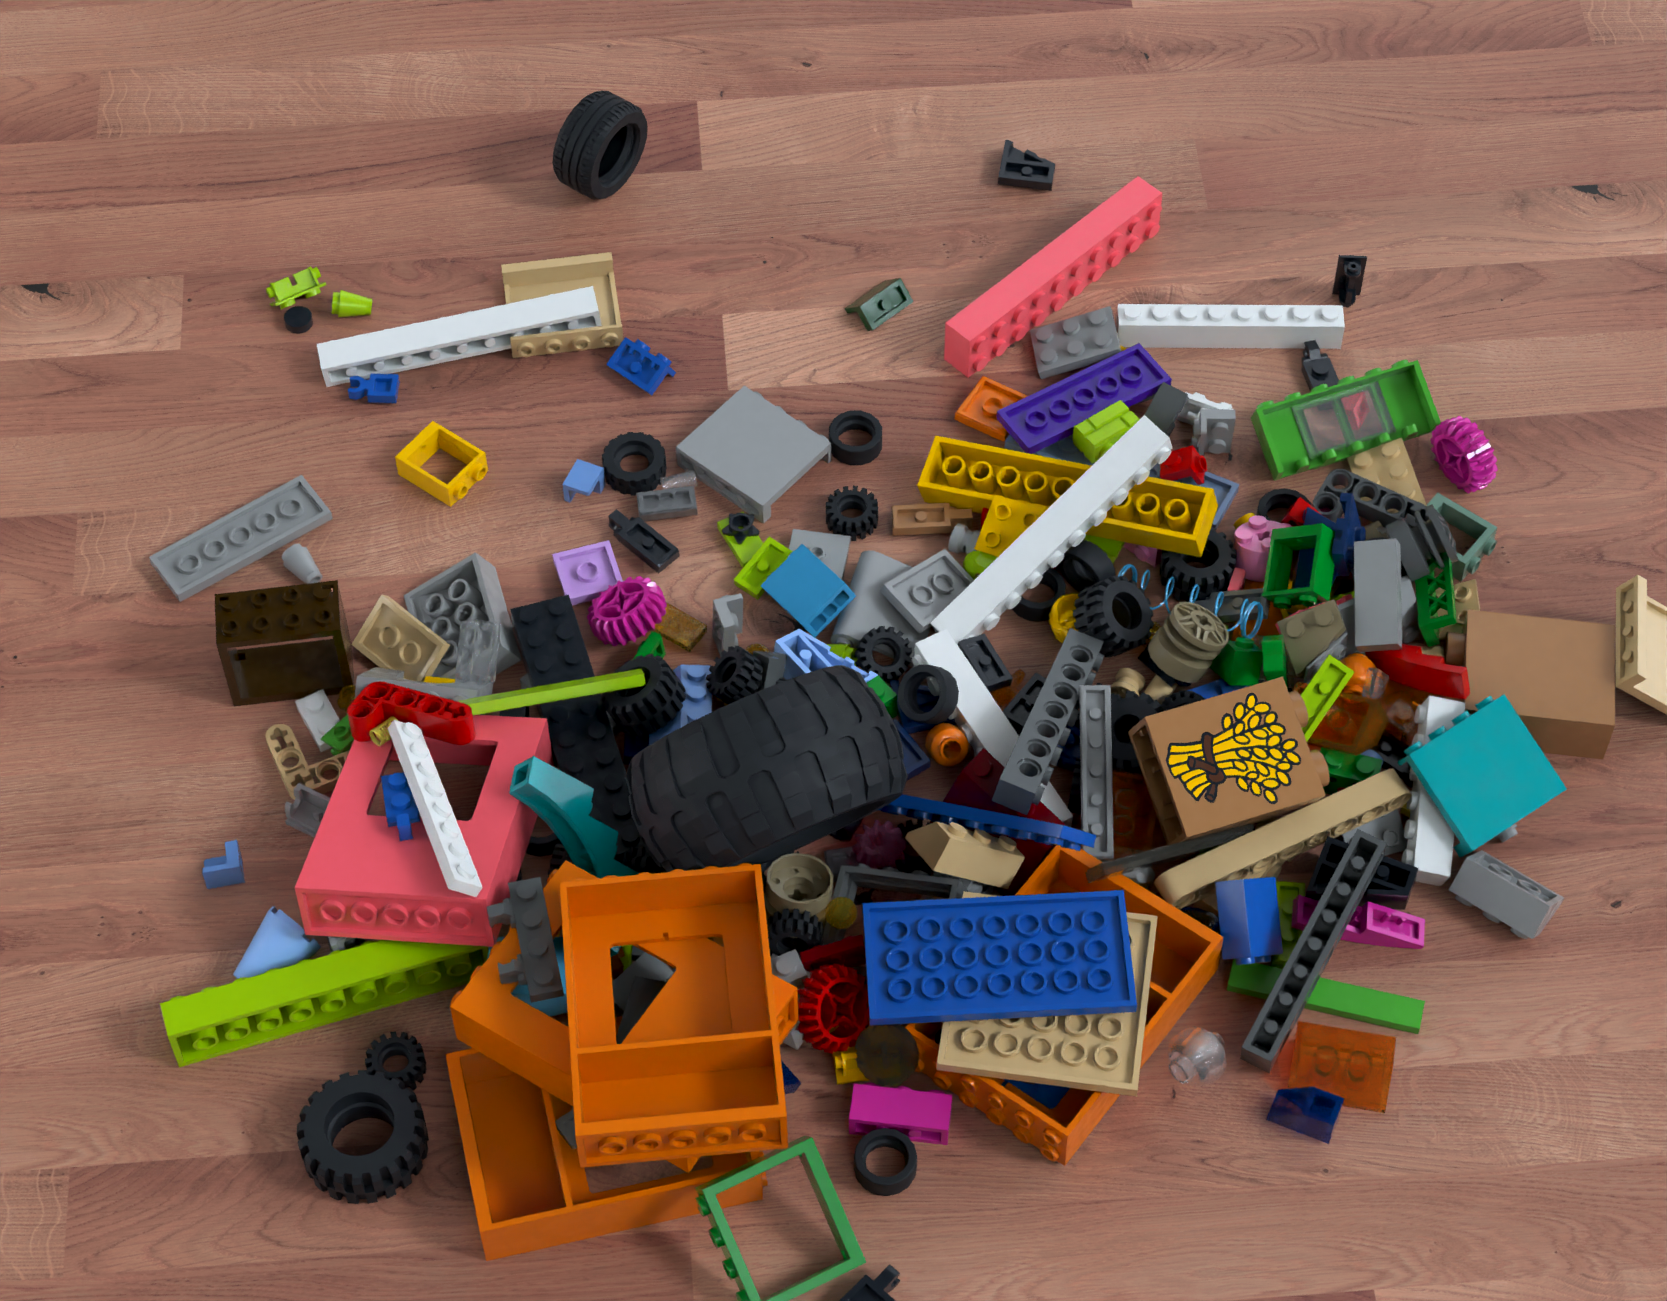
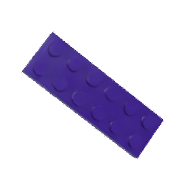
[997,343,1172,454]

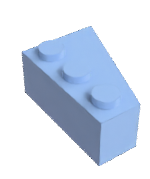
[774,629,878,683]

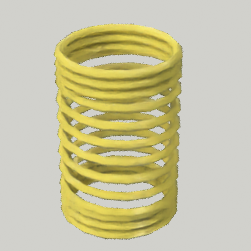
[370,717,398,746]

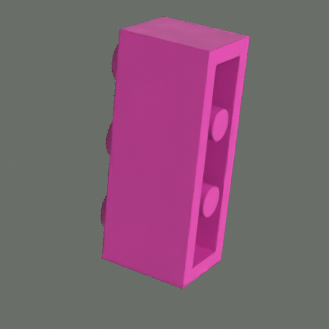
[849,1082,952,1145]

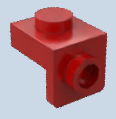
[1160,445,1207,485]

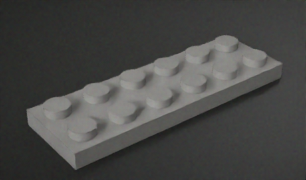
[149,475,333,602]

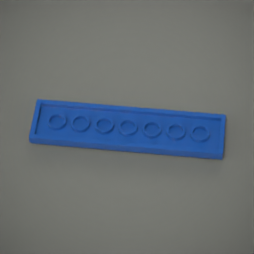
[879,794,1096,851]

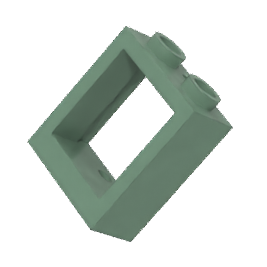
[1427,492,1497,581]

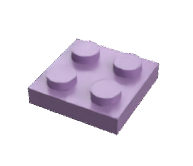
[552,540,623,606]

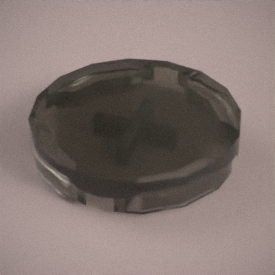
[855,1024,919,1086]

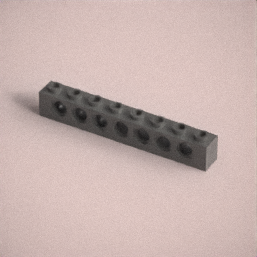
[992,628,1105,815]
[1240,829,1387,1074]

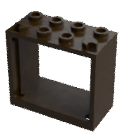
[214,580,355,707]

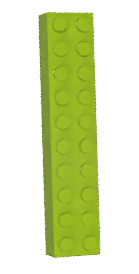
[160,940,488,1068]

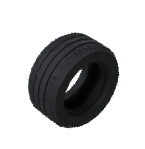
[552,91,648,200]

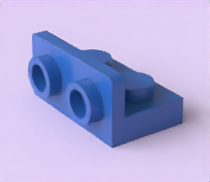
[606,337,676,396]

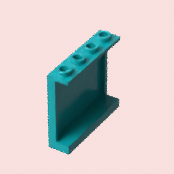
[1397,694,1567,857]

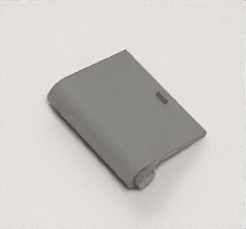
[830,550,931,667]

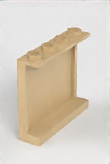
[501,252,623,358]
[1616,575,1667,715]

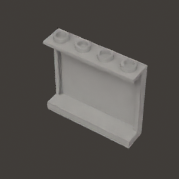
[676,386,831,524]

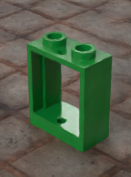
[1262,523,1335,609]

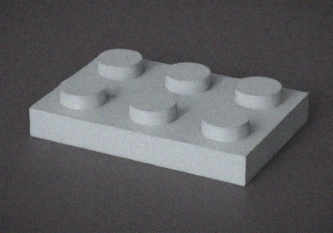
[1030,306,1121,379]
[880,549,974,634]

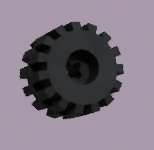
[1111,691,1166,781]

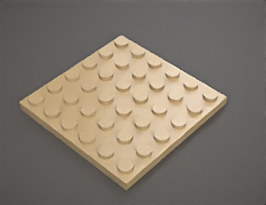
[936,891,1158,1097]

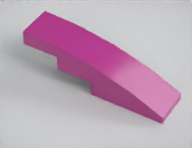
[1291,895,1425,949]

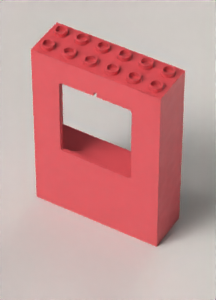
[295,715,554,947]

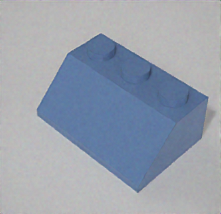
[649,665,712,745]

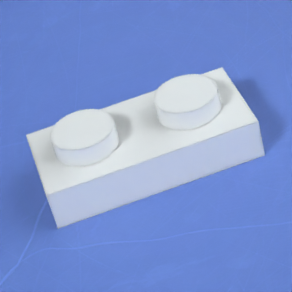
[295,689,340,752]

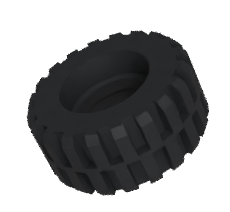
[296,1070,429,1204]

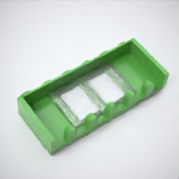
[1251,360,1441,481]

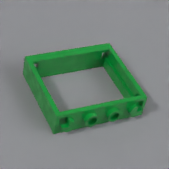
[695,1136,866,1301]

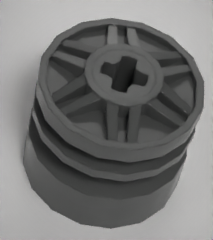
[1385,504,1459,582]

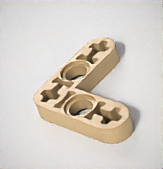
[265,724,350,800]

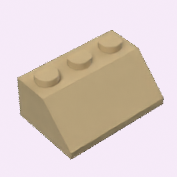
[905,822,1025,889]

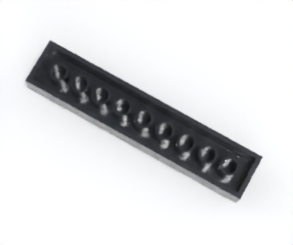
[510,594,646,863]

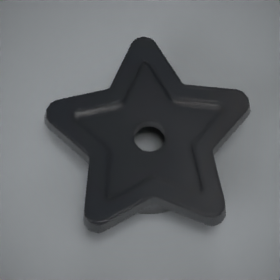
[722,513,760,545]

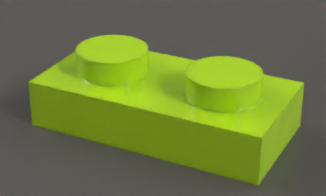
[734,536,793,600]

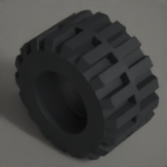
[1160,527,1237,602]
[1073,575,1154,658]
[601,654,686,737]

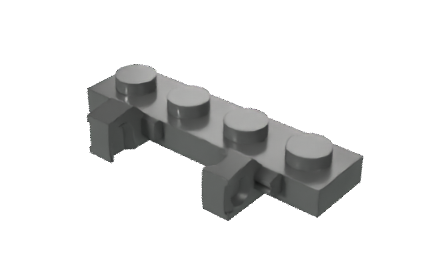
[487,877,564,1003]

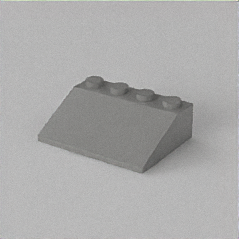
[404,552,522,681]

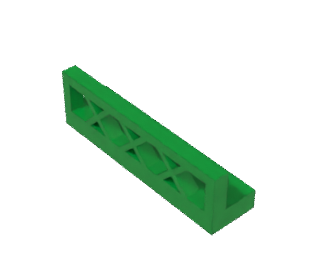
[1415,552,1457,647]

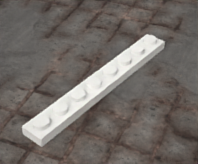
[388,720,483,897]

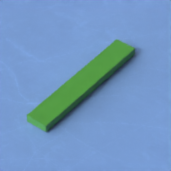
[1227,959,1425,1034]

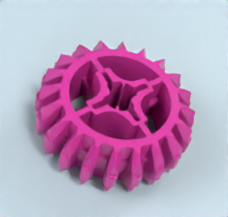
[1430,416,1498,493]
[587,576,667,646]

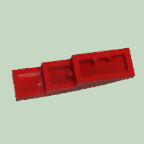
[1365,644,1470,700]

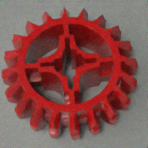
[795,964,869,1053]

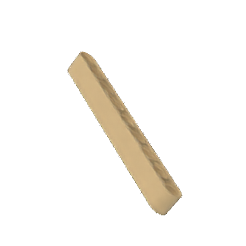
[1154,769,1412,910]

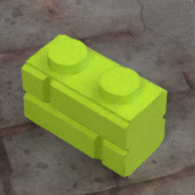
[1073,400,1140,463]

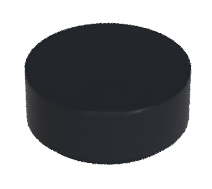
[284,306,313,334]

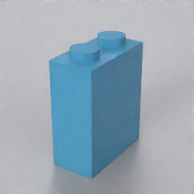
[761,544,856,638]

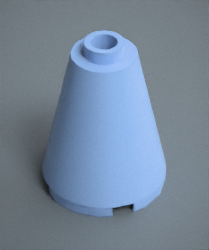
[233,906,321,979]

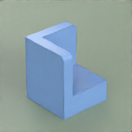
[562,459,605,503]
[202,840,245,889]

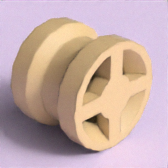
[1111,668,1145,698]

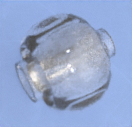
[1167,1026,1227,1087]

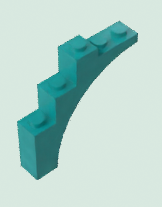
[509,756,638,957]

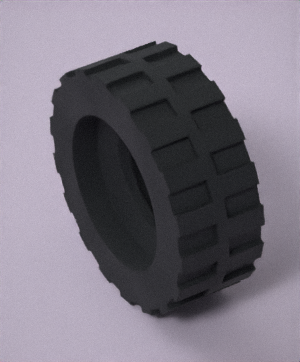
[602,432,667,496]

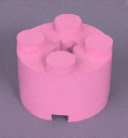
[1234,515,1293,582]

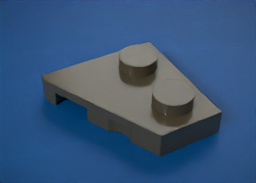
[1277,599,1346,677]

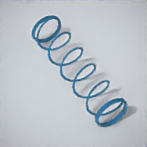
[1117,564,1263,639]

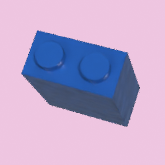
[1215,877,1283,965]

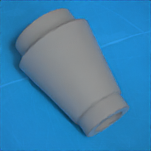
[281,544,323,584]

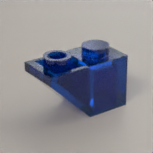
[1266,1086,1345,1144]

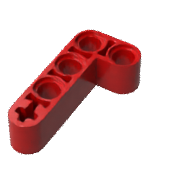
[347,681,476,745]

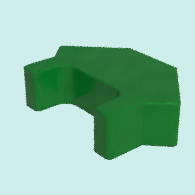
[1262,634,1289,689]

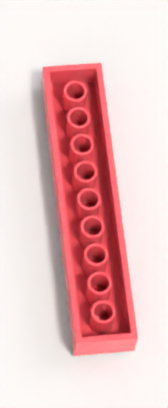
[944,176,1163,378]

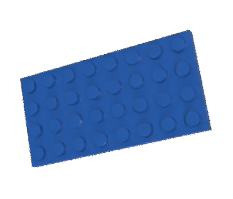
[862,890,1137,1025]

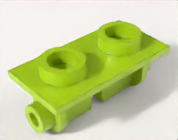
[266,266,327,309]

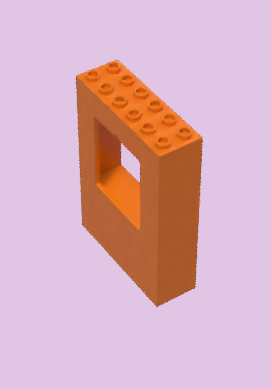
[450,860,798,1173]
[560,863,788,1168]
[445,1016,768,1261]

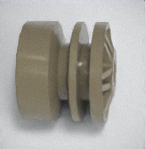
[1148,602,1229,683]
[764,853,833,938]

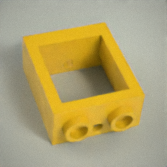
[395,421,488,507]

